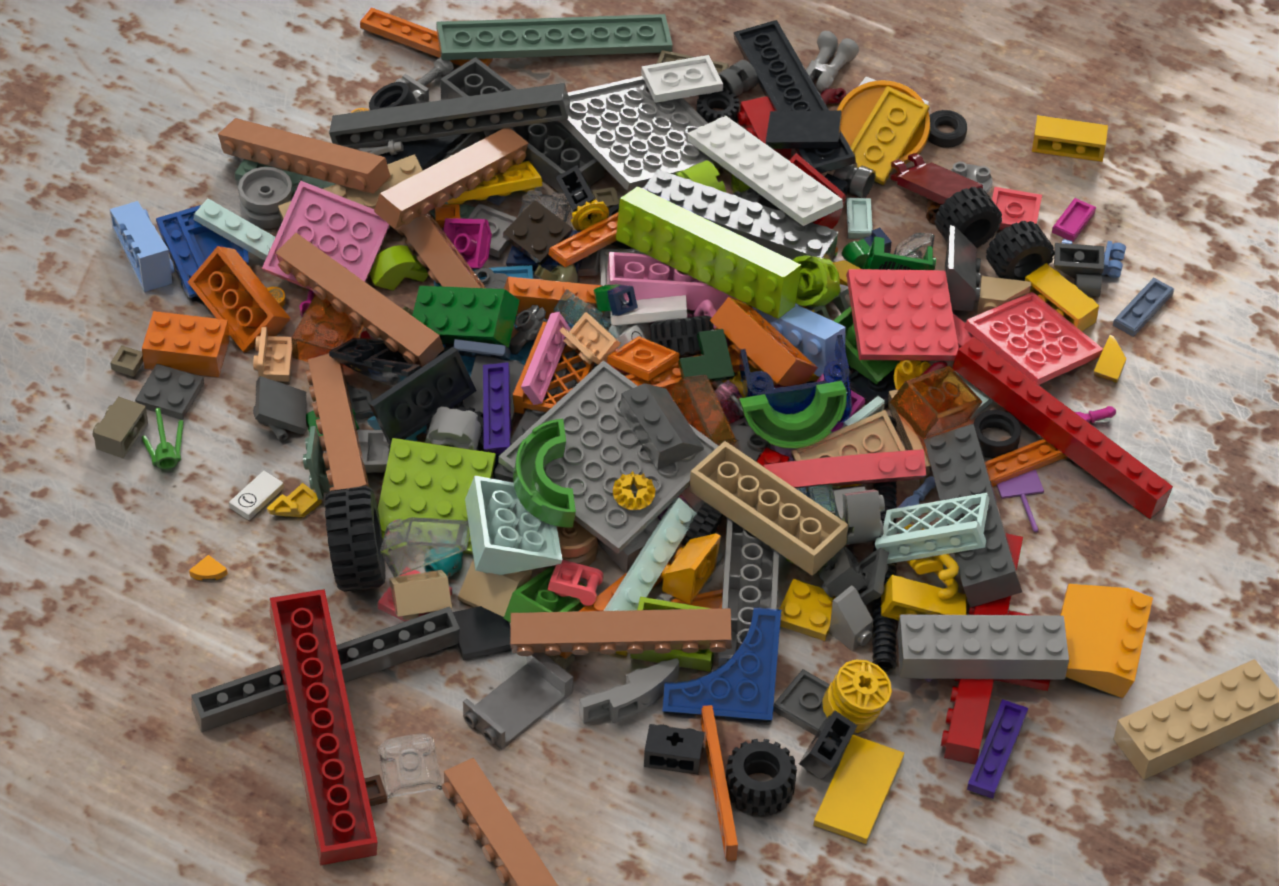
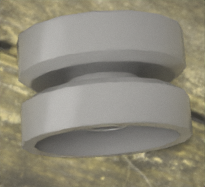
[238,167,293,229]

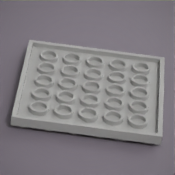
[559,76,722,191]
[499,360,718,554]

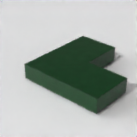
[678,329,735,385]

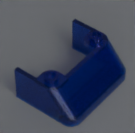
[739,335,852,423]

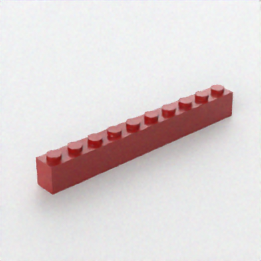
[952,337,1173,519]
[941,533,1023,765]

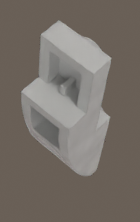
[579,658,679,723]

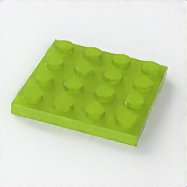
[378,438,496,555]

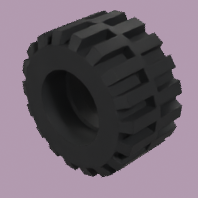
[935,187,1002,248]
[986,221,1055,281]
[650,315,714,355]
[726,739,797,816]

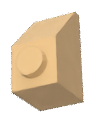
[977,276,1031,315]

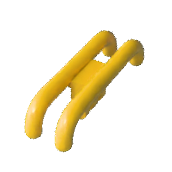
[898,524,959,599]

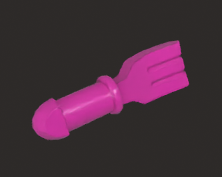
[1075,406,1116,423]

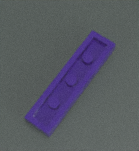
[483,362,511,454]
[967,699,1028,799]

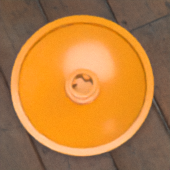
[837,80,930,164]

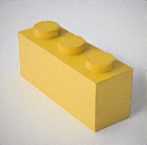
[1032,115,1108,162]
[1025,263,1099,331]
[881,575,966,620]

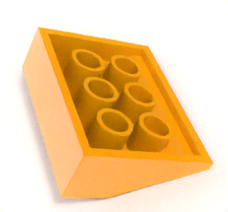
[1060,584,1153,698]

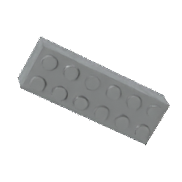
[897,615,1069,679]

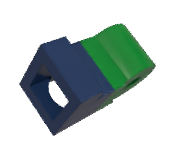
[841,227,892,269]
[593,284,638,316]

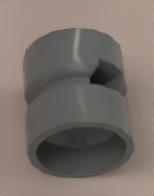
[718,60,758,98]
[833,163,876,198]

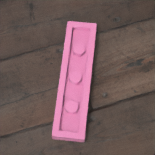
[521,312,571,405]

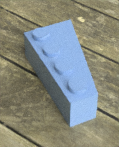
[110,201,175,292]
[753,304,845,378]

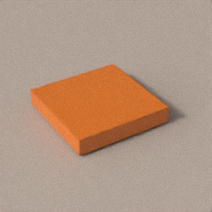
[607,336,679,381]

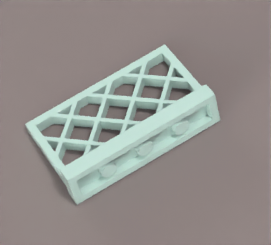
[875,493,990,564]

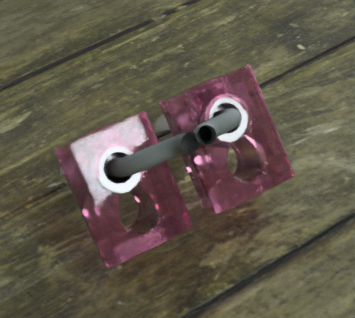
[709,380,745,425]

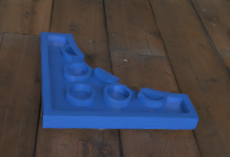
[662,608,781,720]

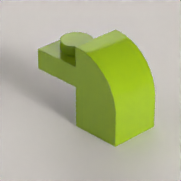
[369,245,429,291]

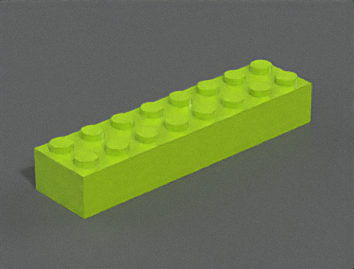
[616,187,801,319]

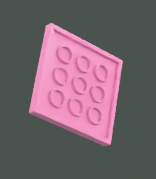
[262,181,390,291]

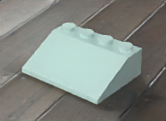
[465,476,562,575]

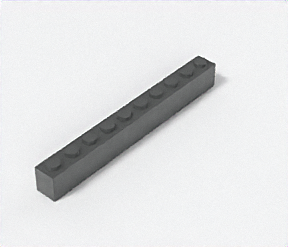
[329,83,570,149]
[191,606,460,733]

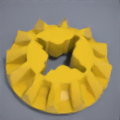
[570,199,609,231]
[613,471,655,510]

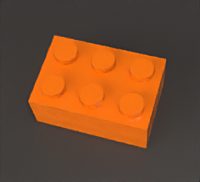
[142,311,230,377]

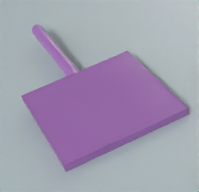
[997,469,1044,532]

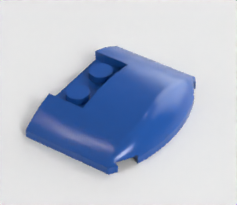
[156,205,249,298]

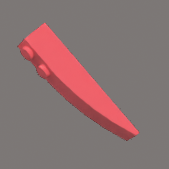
[764,449,926,489]

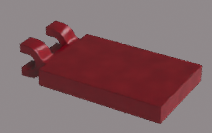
[890,153,983,205]

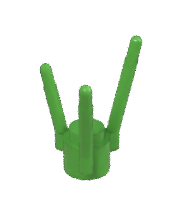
[142,408,184,469]

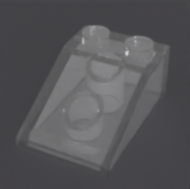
[380,517,470,577]

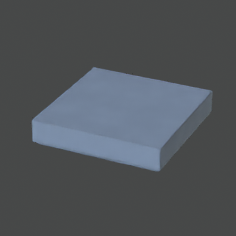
[454,339,511,361]

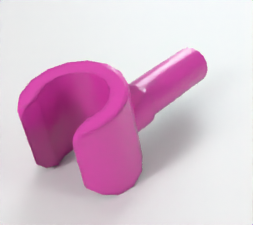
[299,290,315,317]

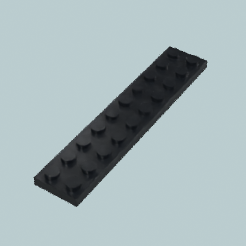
[733,20,856,174]

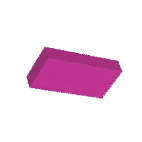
[1052,198,1096,242]

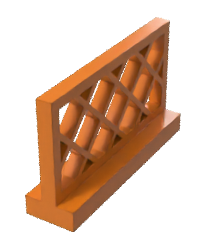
[513,322,595,414]

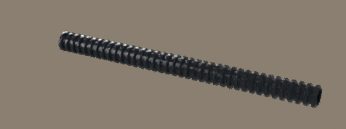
[872,416,897,672]

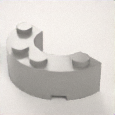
[830,485,885,545]

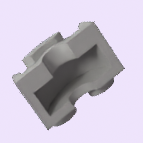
[425,407,482,450]
[358,430,391,473]

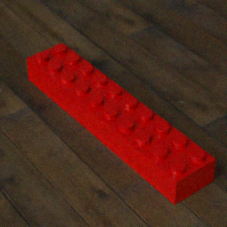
[270,589,378,866]

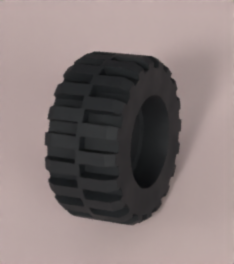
[325,486,386,592]

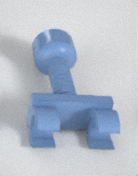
[1062,239,1126,278]

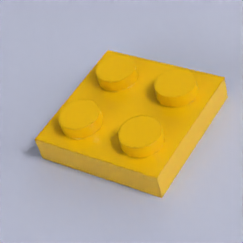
[779,579,836,641]

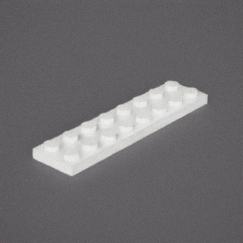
[687,116,843,226]

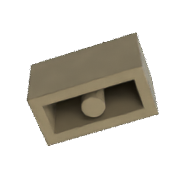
[92,396,148,459]

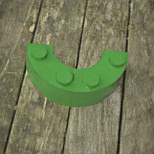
[739,381,847,448]
[513,419,576,527]

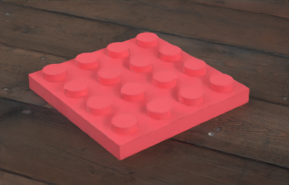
[846,269,959,361]
[964,292,1103,385]

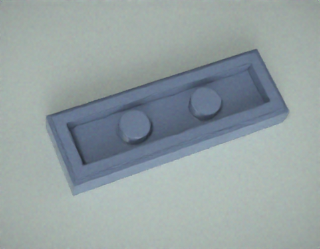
[1113,277,1174,337]

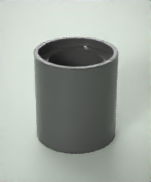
[1074,273,1102,297]

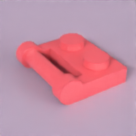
[548,560,604,606]

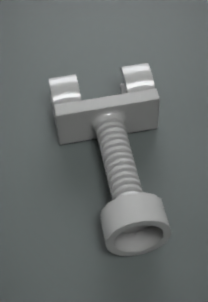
[395,57,454,104]

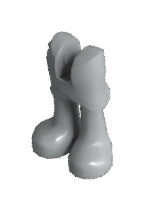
[806,31,859,94]

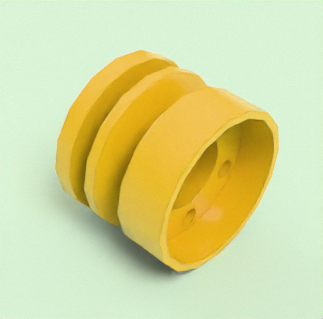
[822,659,892,733]

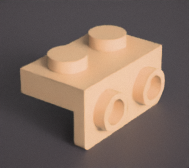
[560,312,621,365]
[253,327,294,382]

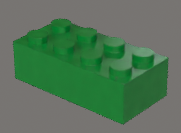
[412,286,520,348]

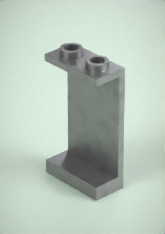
[463,653,573,750]

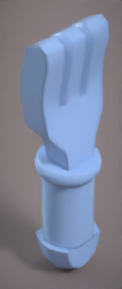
[897,477,936,508]

